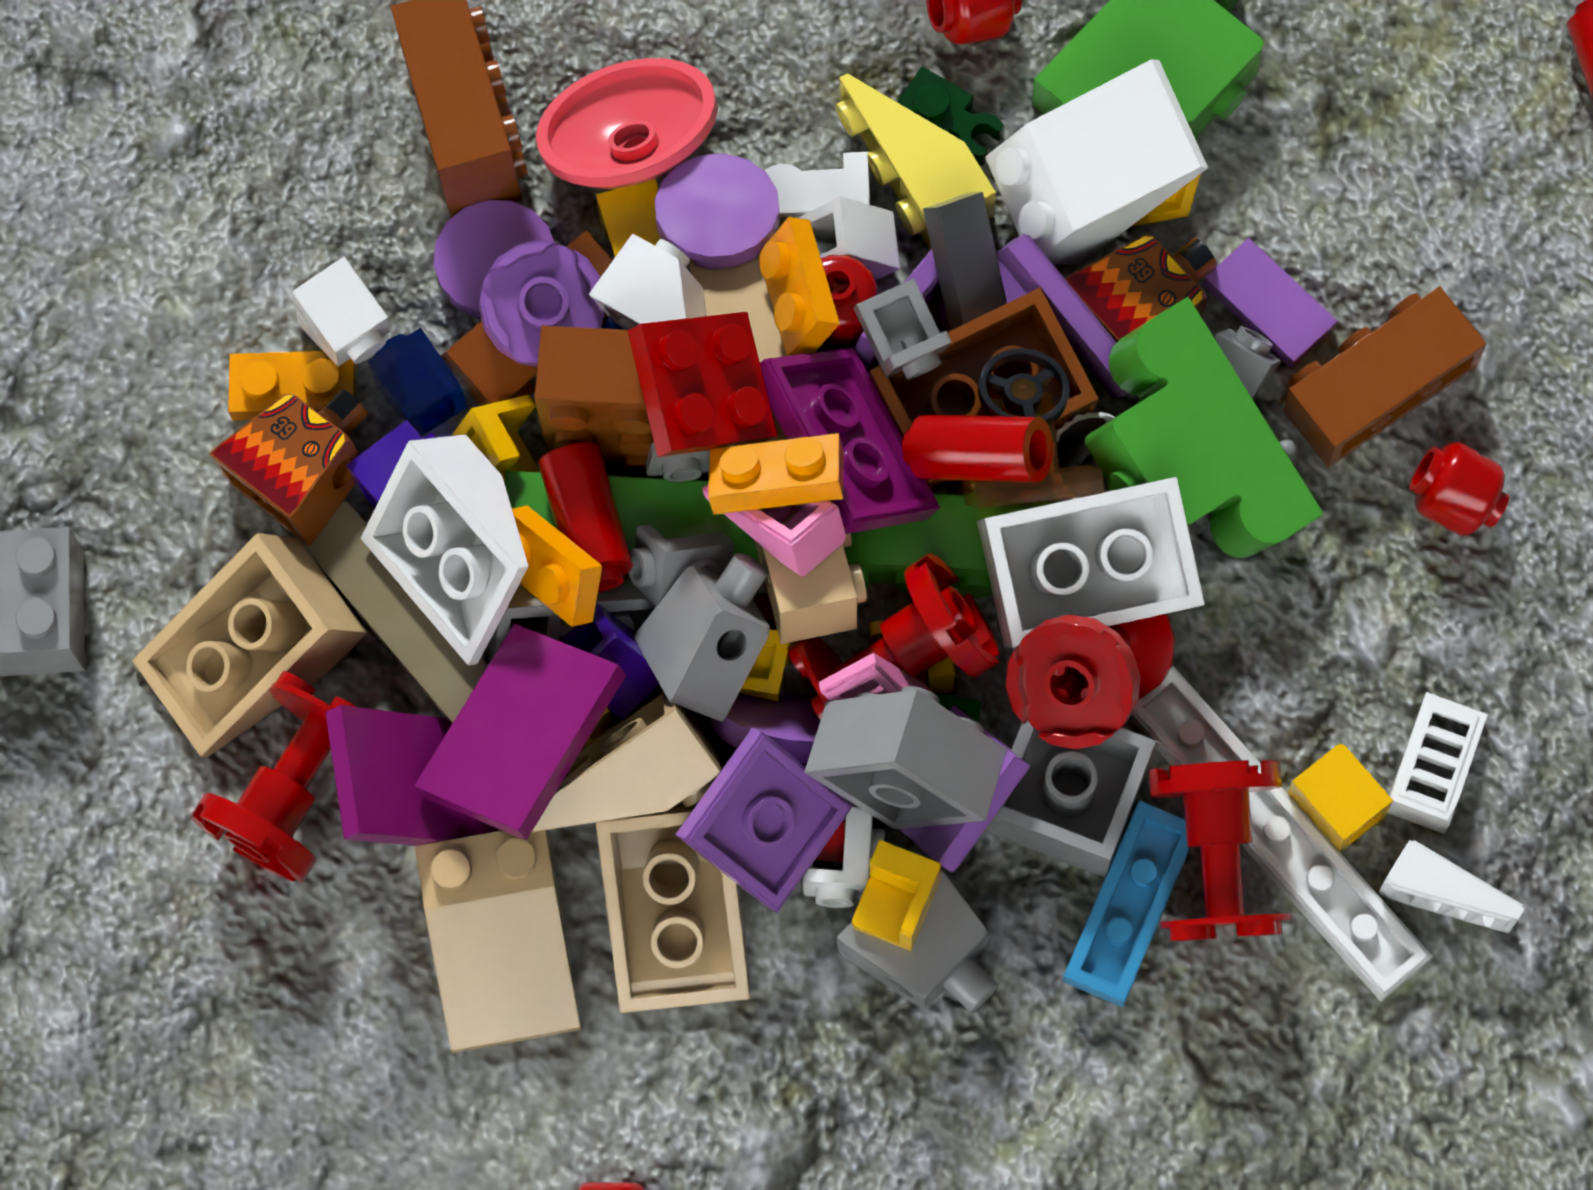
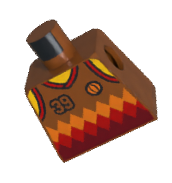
[1065,234,1217,343]
[209,389,368,546]

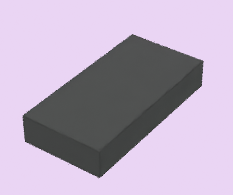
[923,192,1007,331]

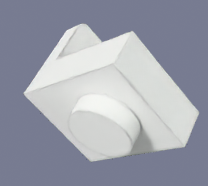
[803,807,885,908]

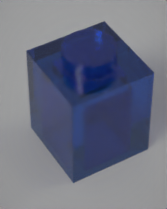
[368,327,468,436]

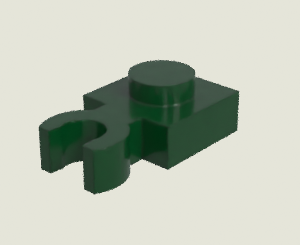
[897,66,1004,166]

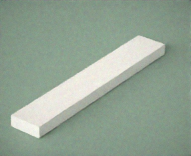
[1129,666,1433,1002]

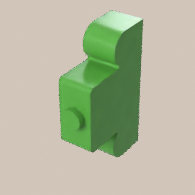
[1032,0,1264,139]
[1085,296,1324,558]

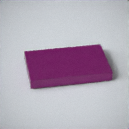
[760,347,940,534]
[414,623,626,841]
[325,705,500,846]

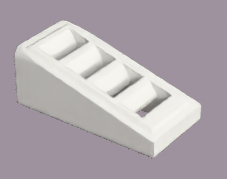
[1388,692,1488,834]
[1378,840,1525,933]

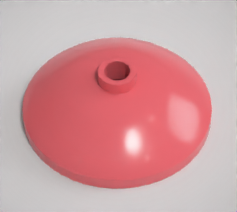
[536,58,718,189]

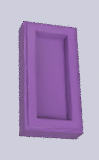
[1203,238,1338,369]

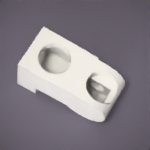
[764,152,870,228]

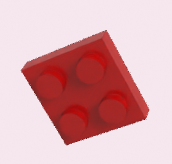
[627,312,778,457]

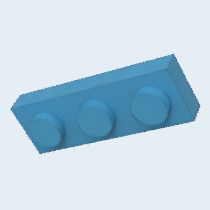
[1062,800,1191,1007]

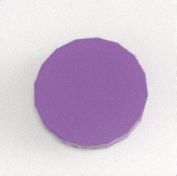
[654,153,780,269]
[433,200,554,320]
[478,240,605,367]
[711,690,820,764]

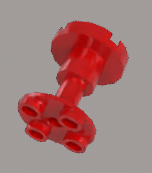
[787,553,1000,720]
[1006,614,1175,750]
[190,671,357,883]
[1148,760,1292,941]

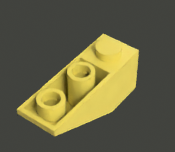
[835,73,996,250]

